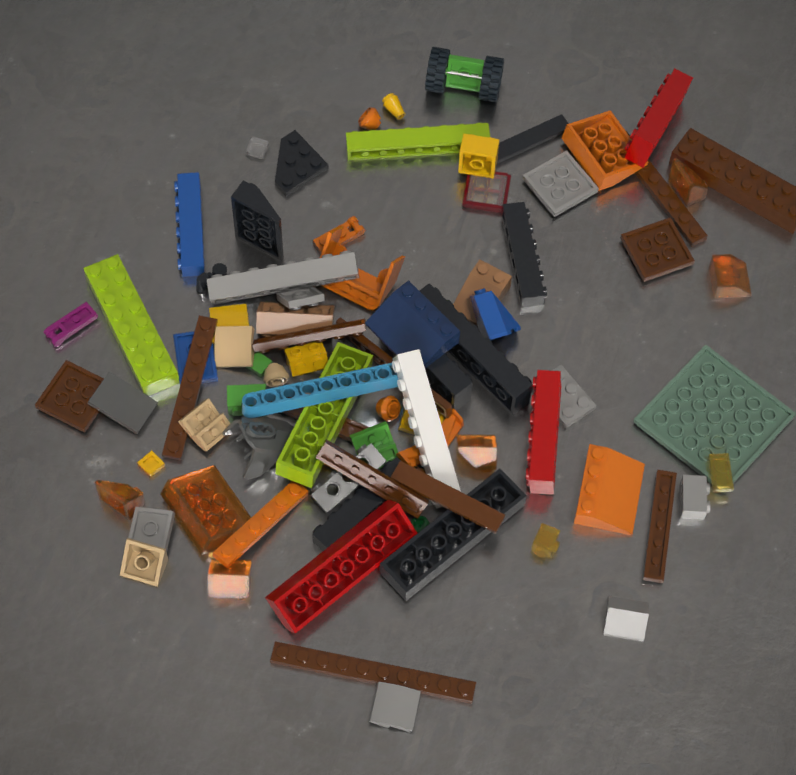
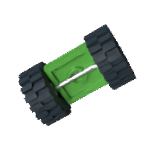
[425,47,504,103]

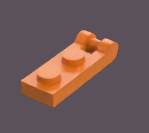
[313,216,366,254]

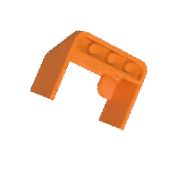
[320,225,405,310]

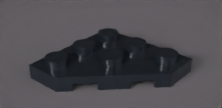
[275,130,329,197]

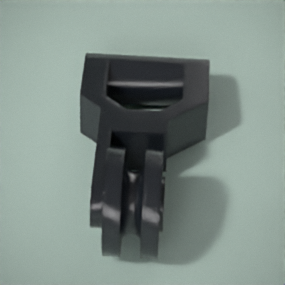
[196,263,227,293]

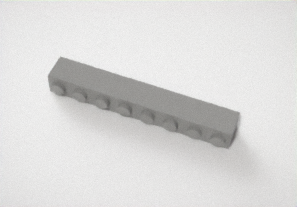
[207,251,360,305]

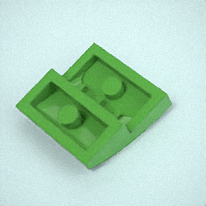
[350,421,400,469]

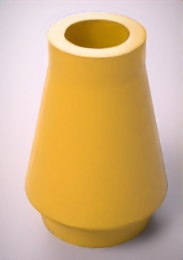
[382,93,406,120]

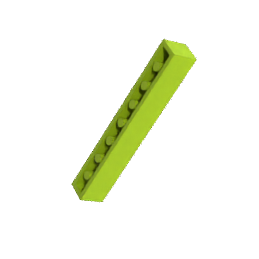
[346,123,490,161]

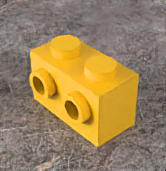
[284,341,328,377]

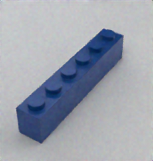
[174,172,205,277]

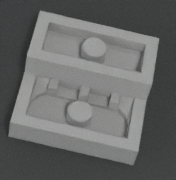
[369,682,421,733]

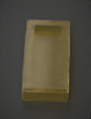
[708,453,734,493]

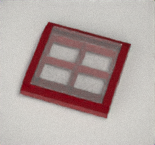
[462,171,511,213]

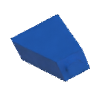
[470,288,521,340]

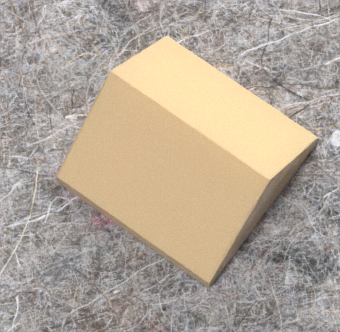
[120,538,168,587]

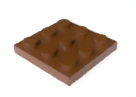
[620,217,695,282]
[35,360,104,433]

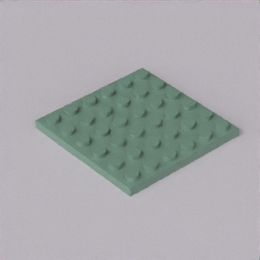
[633,345,796,494]

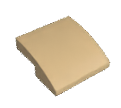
[215,326,254,368]
[178,398,230,451]

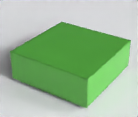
[246,351,273,377]

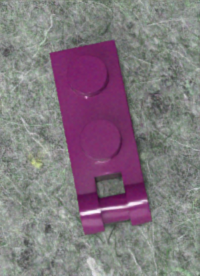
[44,302,98,347]

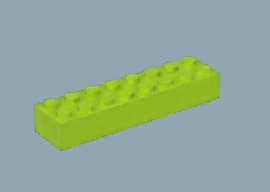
[83,254,180,396]
[275,342,373,488]

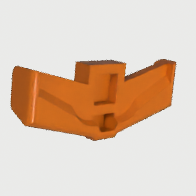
[396,408,464,467]

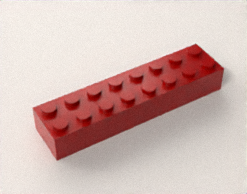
[265,500,418,633]

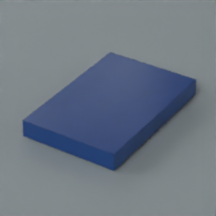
[173,331,218,384]

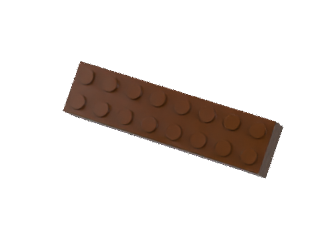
[669,128,796,234]

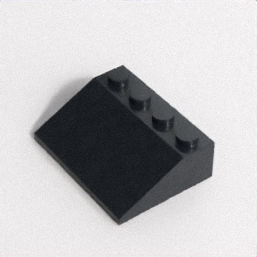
[231,180,284,261]

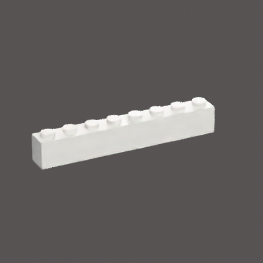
[392,349,461,509]

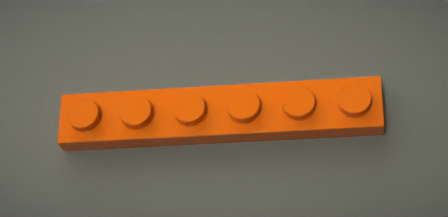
[213,481,309,569]

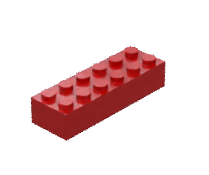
[624,68,693,168]
[526,370,562,495]

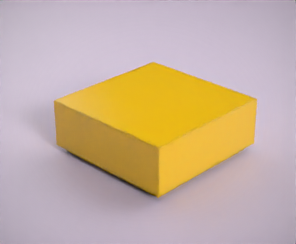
[137,450,165,478]

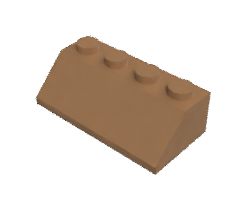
[256,302,335,339]

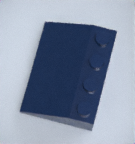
[365,280,460,368]

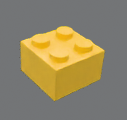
[458,134,500,179]

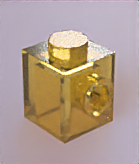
[531,523,560,558]

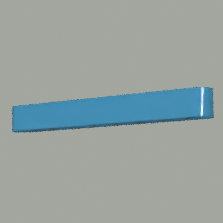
[242,363,399,418]

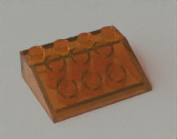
[160,465,252,555]

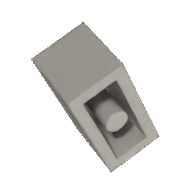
[680,475,710,520]

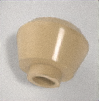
[263,363,289,387]

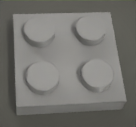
[276,287,325,310]
[128,506,175,551]

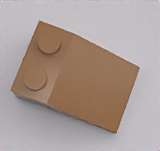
[453,259,512,326]

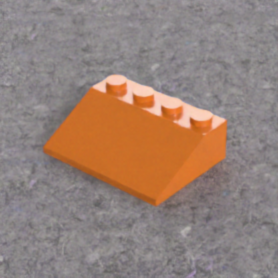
[562,110,649,191]
[574,444,645,535]

